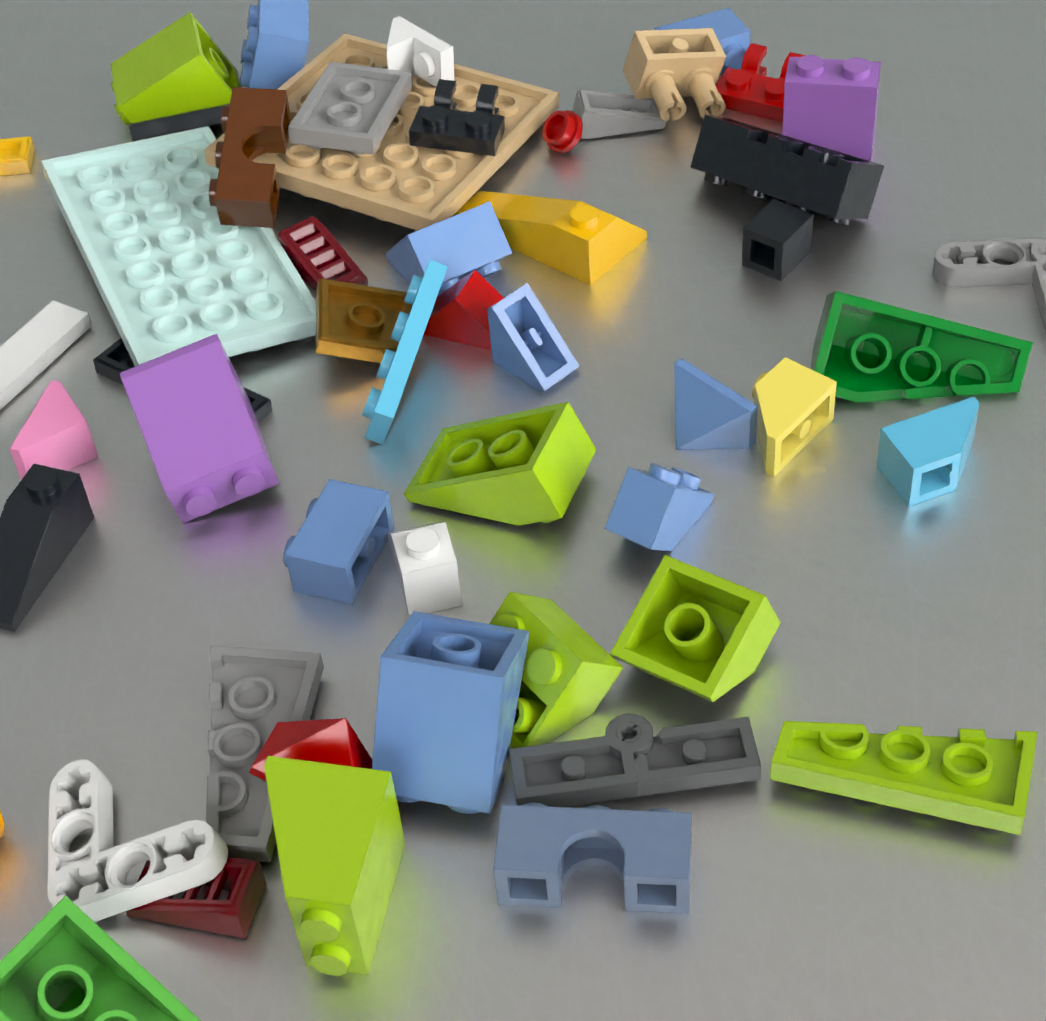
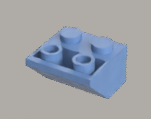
[240,0,309,89]

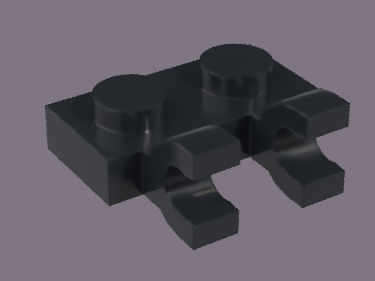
[409,79,505,156]

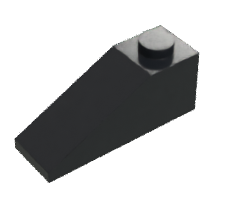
[0,464,95,632]

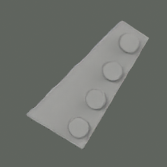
[206,645,324,862]

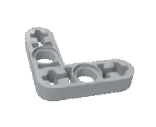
[932,238,1046,332]

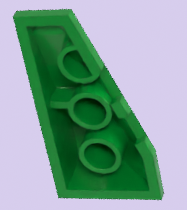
[810,291,1033,403]

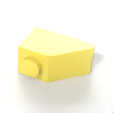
[752,357,837,477]

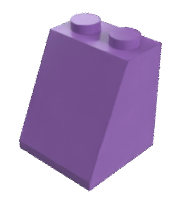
[782,55,881,161]
[120,333,280,523]

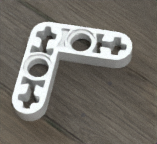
[47,759,228,922]

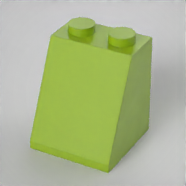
[110,12,241,126]
[264,756,406,976]

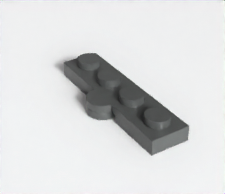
[509,714,761,807]

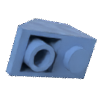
[604,463,715,551]

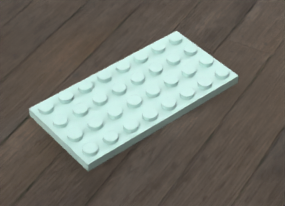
[41,126,316,366]

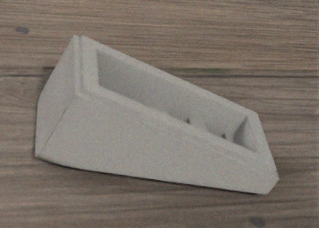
[572,90,666,139]

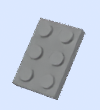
[288,61,412,155]

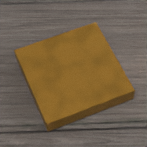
[315,279,412,363]

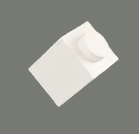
[388,521,463,617]

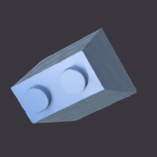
[372,611,529,814]

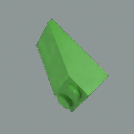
[0,895,201,1021]

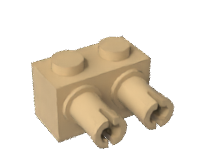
[623,28,726,121]

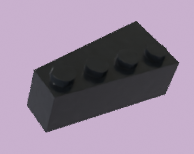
[690,115,884,225]

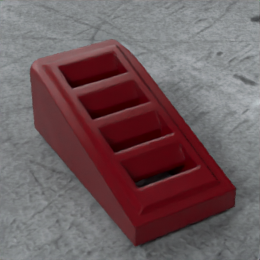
[278,216,368,291]
[125,857,267,939]

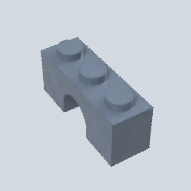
[493,803,692,914]

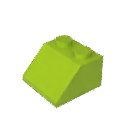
[610,555,781,702]

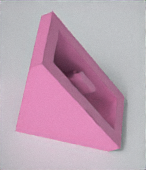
[9,380,98,480]

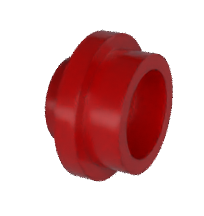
[542,110,583,154]

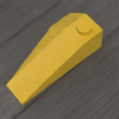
[453,191,647,286]

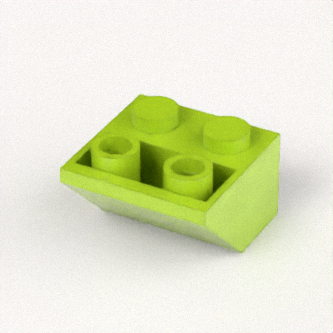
[489,592,624,749]

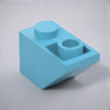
[877,396,979,507]

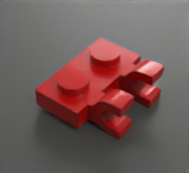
[715,43,806,123]

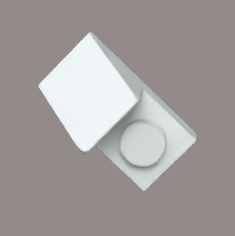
[386,16,454,87]

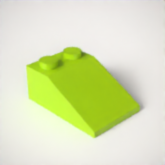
[404,402,597,526]

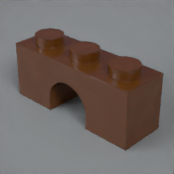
[209,87,291,228]

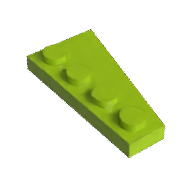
[769,721,1038,836]

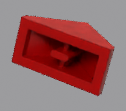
[424,270,504,350]

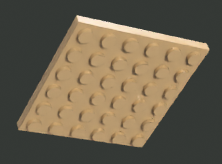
[205,33,559,231]

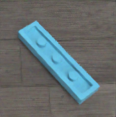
[362,260,448,445]

